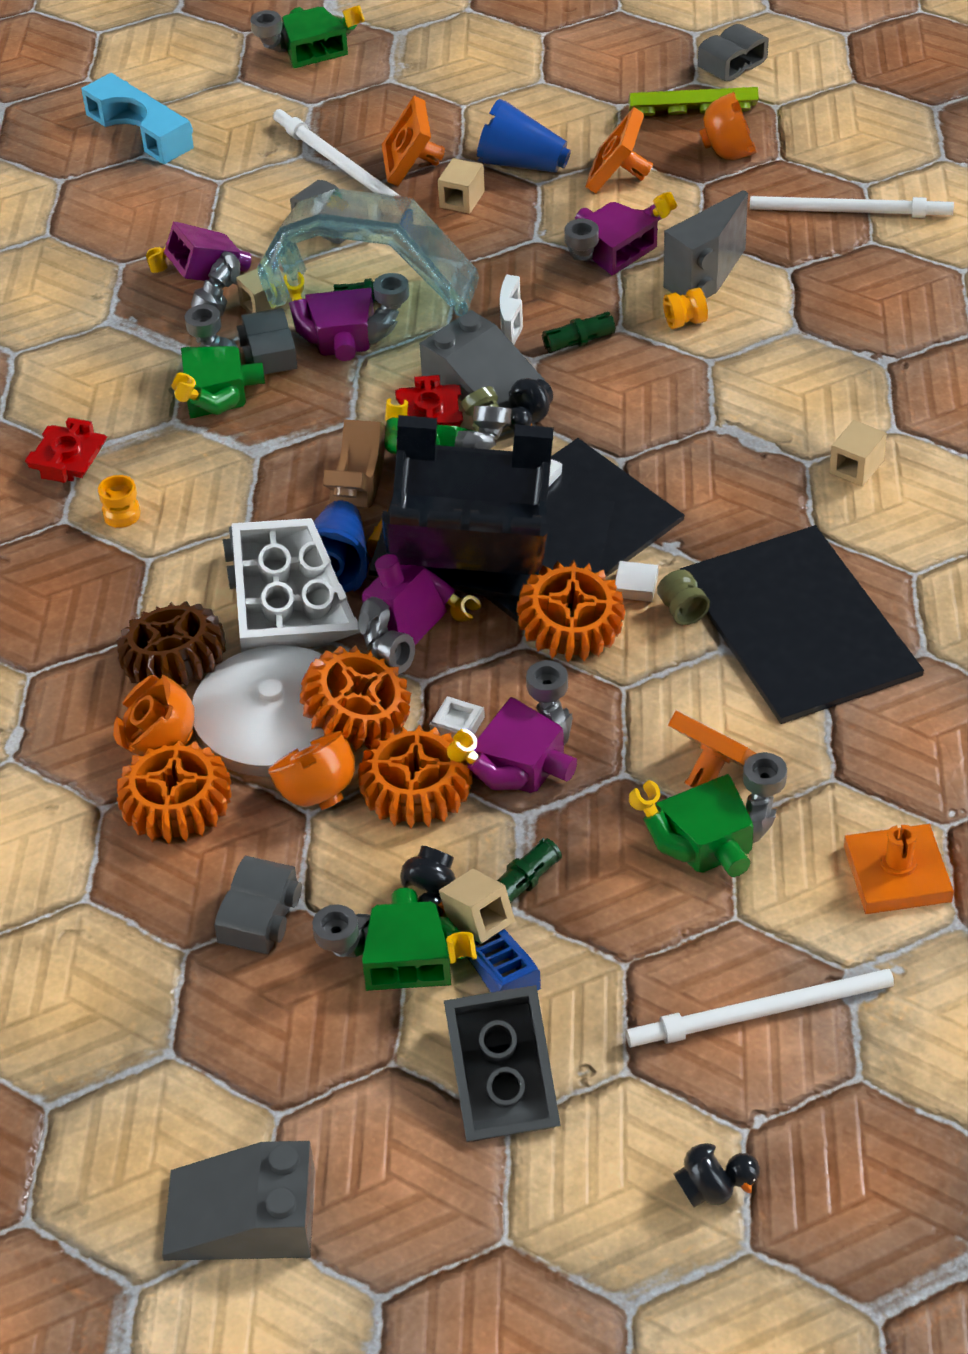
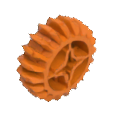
[516,560,625,662]
[299,645,412,751]
[358,724,473,829]
[117,740,232,844]

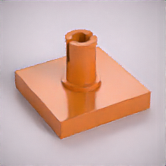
[381,96,445,187]
[585,107,653,194]
[668,710,756,788]
[844,824,954,914]

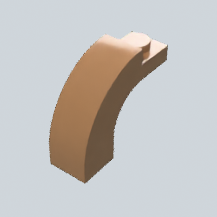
[323,419,386,508]

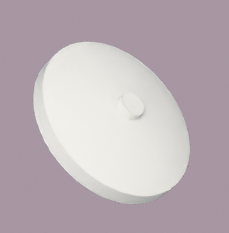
[192,645,332,777]

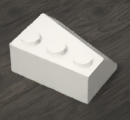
[232,518,360,652]

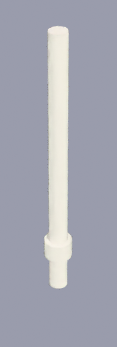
[273,109,401,206]
[750,196,954,218]
[625,969,894,1048]

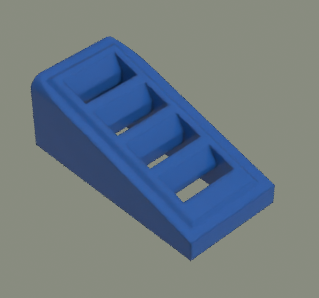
[467,929,541,992]

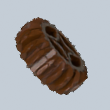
[117,601,226,686]

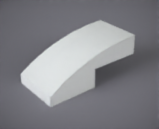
[500,274,523,345]

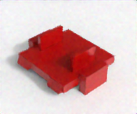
[395,375,463,427]
[25,417,108,483]

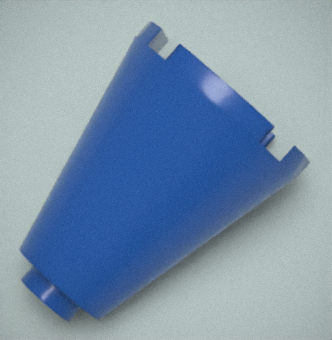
[477,99,571,173]
[313,500,369,593]

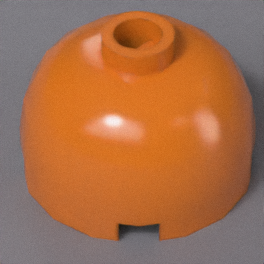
[699,92,757,160]
[113,674,194,756]
[268,731,355,810]

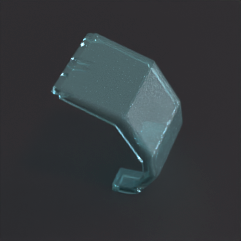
[257,188,480,317]

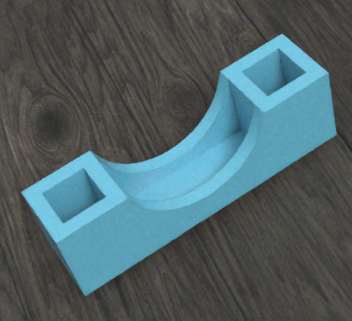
[81,73,194,164]

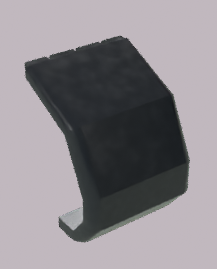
[382,415,554,575]

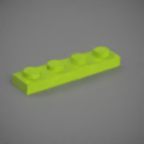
[628,87,759,117]

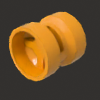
[663,287,708,329]
[98,475,141,528]

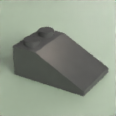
[663,190,748,298]
[419,310,546,409]
[444,985,561,1142]
[162,1141,315,1261]

